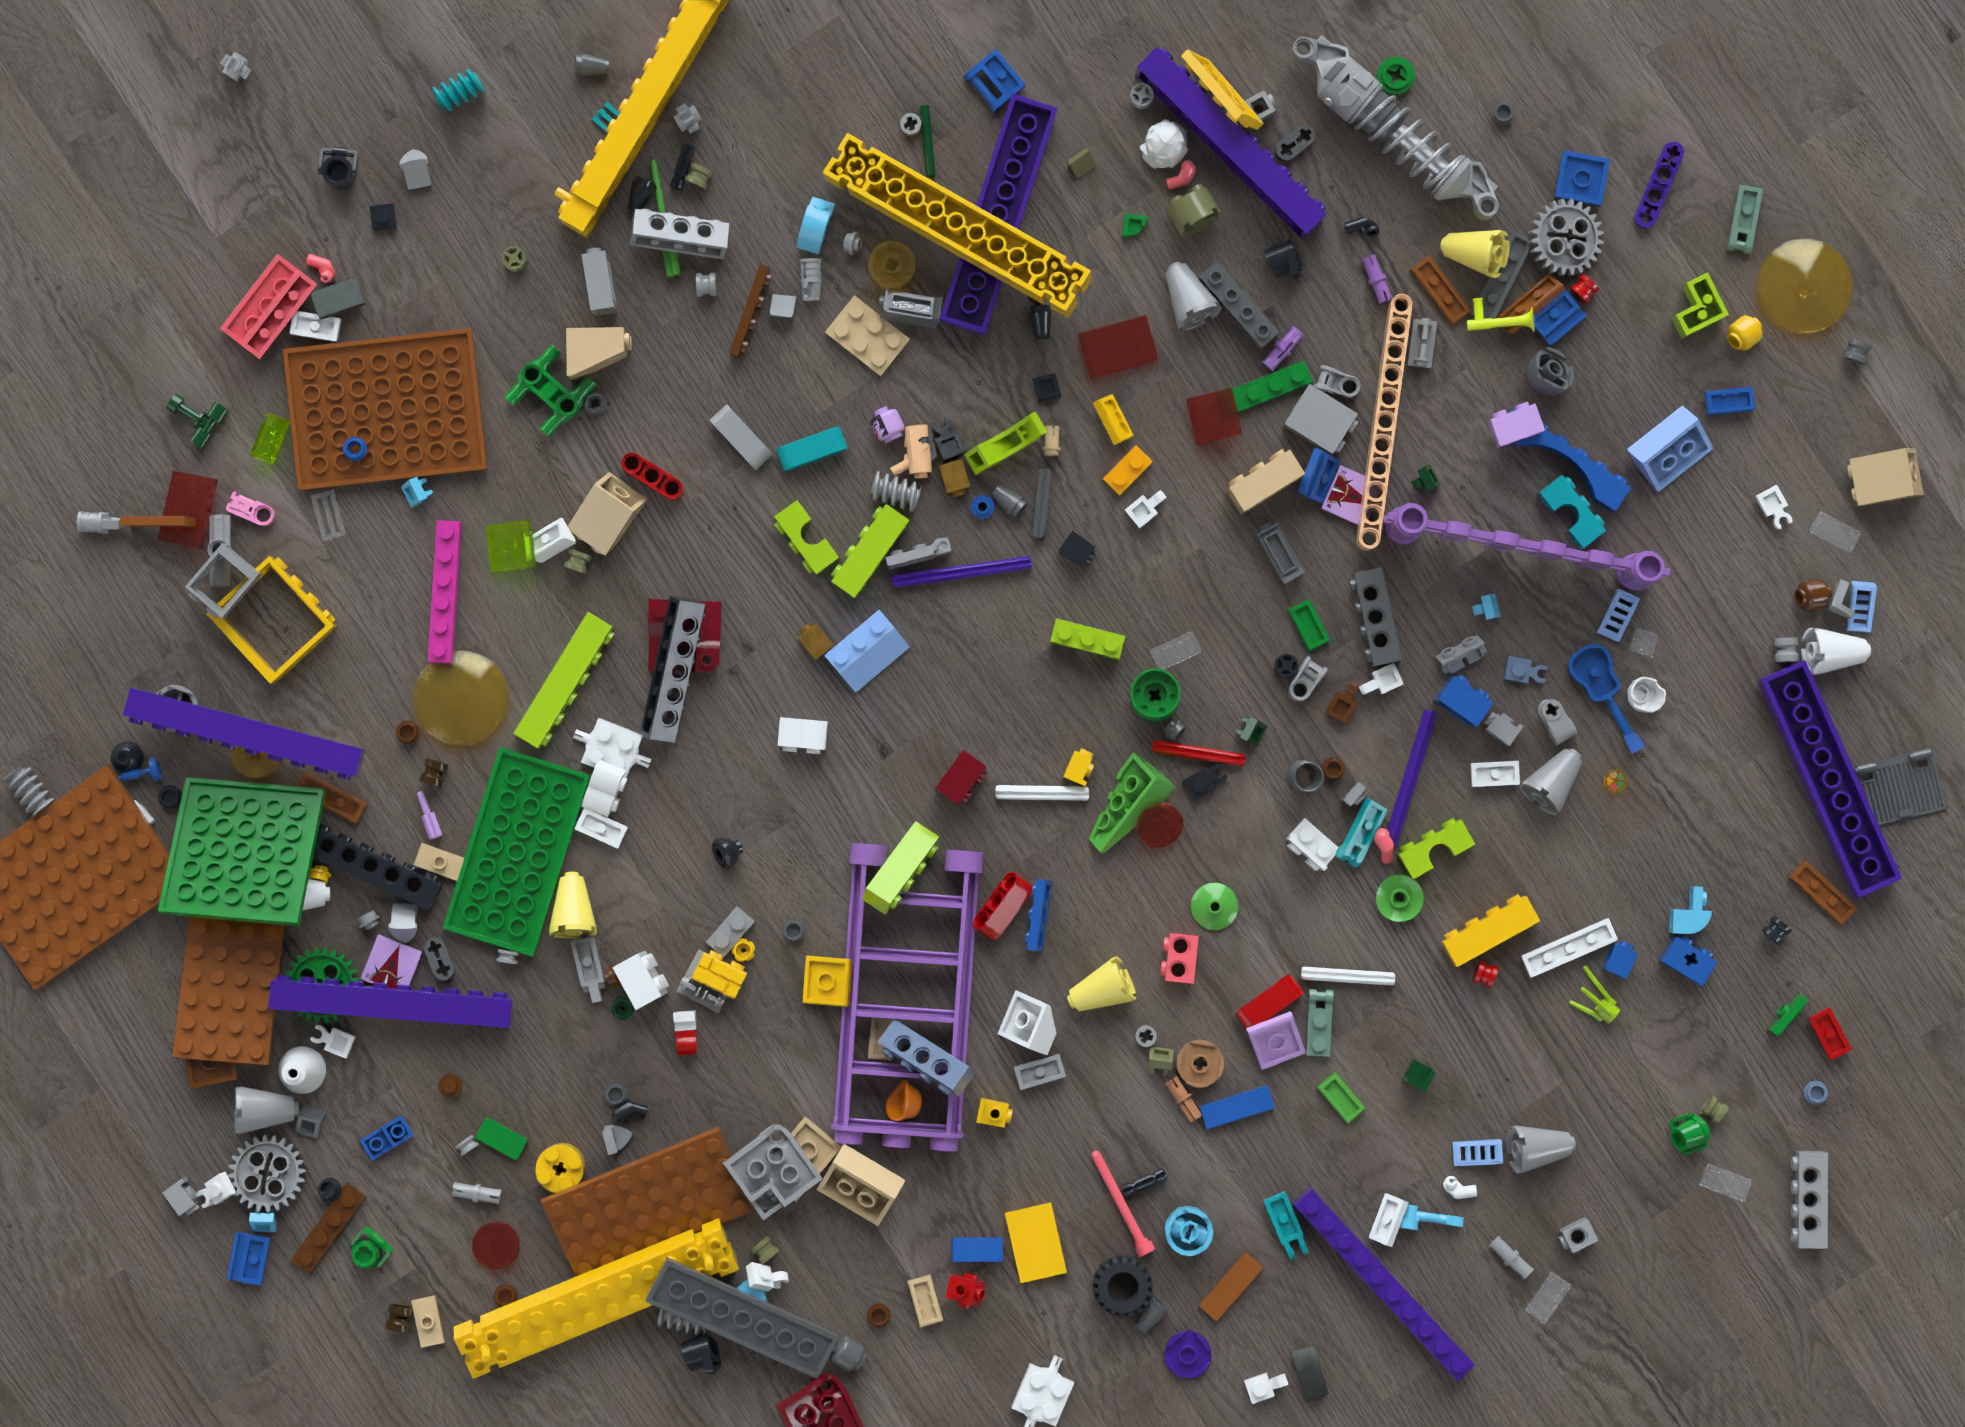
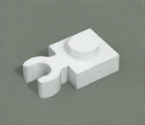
[1755,485,1793,530]
[310,1025,356,1058]
[196,1172,236,1208]

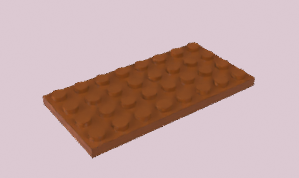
[541,1127,755,1276]

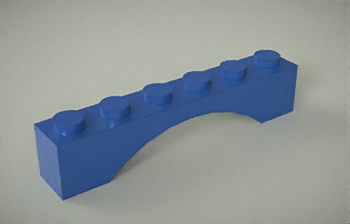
[1509,408,1632,513]

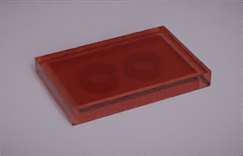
[1078,315,1159,380]
[157,470,218,549]

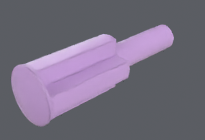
[417,791,443,840]

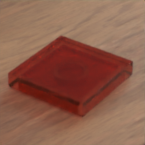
[1186,388,1242,445]

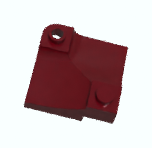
[648,599,722,672]
[775,1373,864,1427]

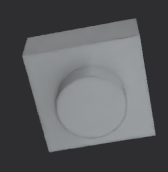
[1342,782,1366,806]

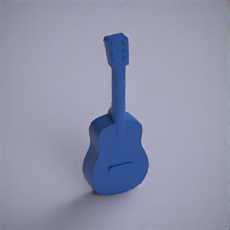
[1567,644,1645,753]

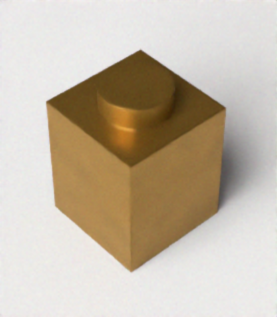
[939,459,970,497]
[798,623,835,661]

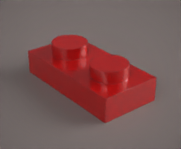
[1808,1007,1852,1060]

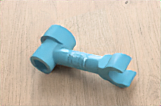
[1399,1205,1464,1230]

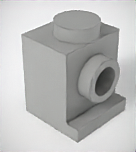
[1245,90,1277,128]
[1484,712,1524,746]
[163,1177,199,1216]

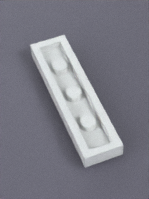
[1521,918,1618,978]

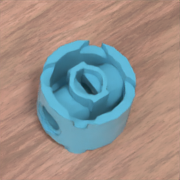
[1164,1206,1213,1256]

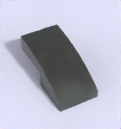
[1291,1346,1329,1402]

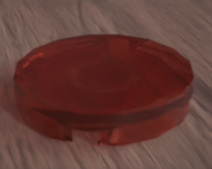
[1136,803,1184,848]
[472,1221,520,1269]

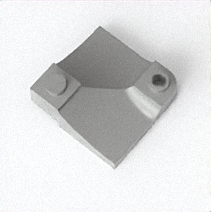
[723,1124,823,1221]

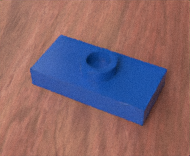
[1704,387,1755,415]

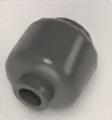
[830,1336,866,1372]

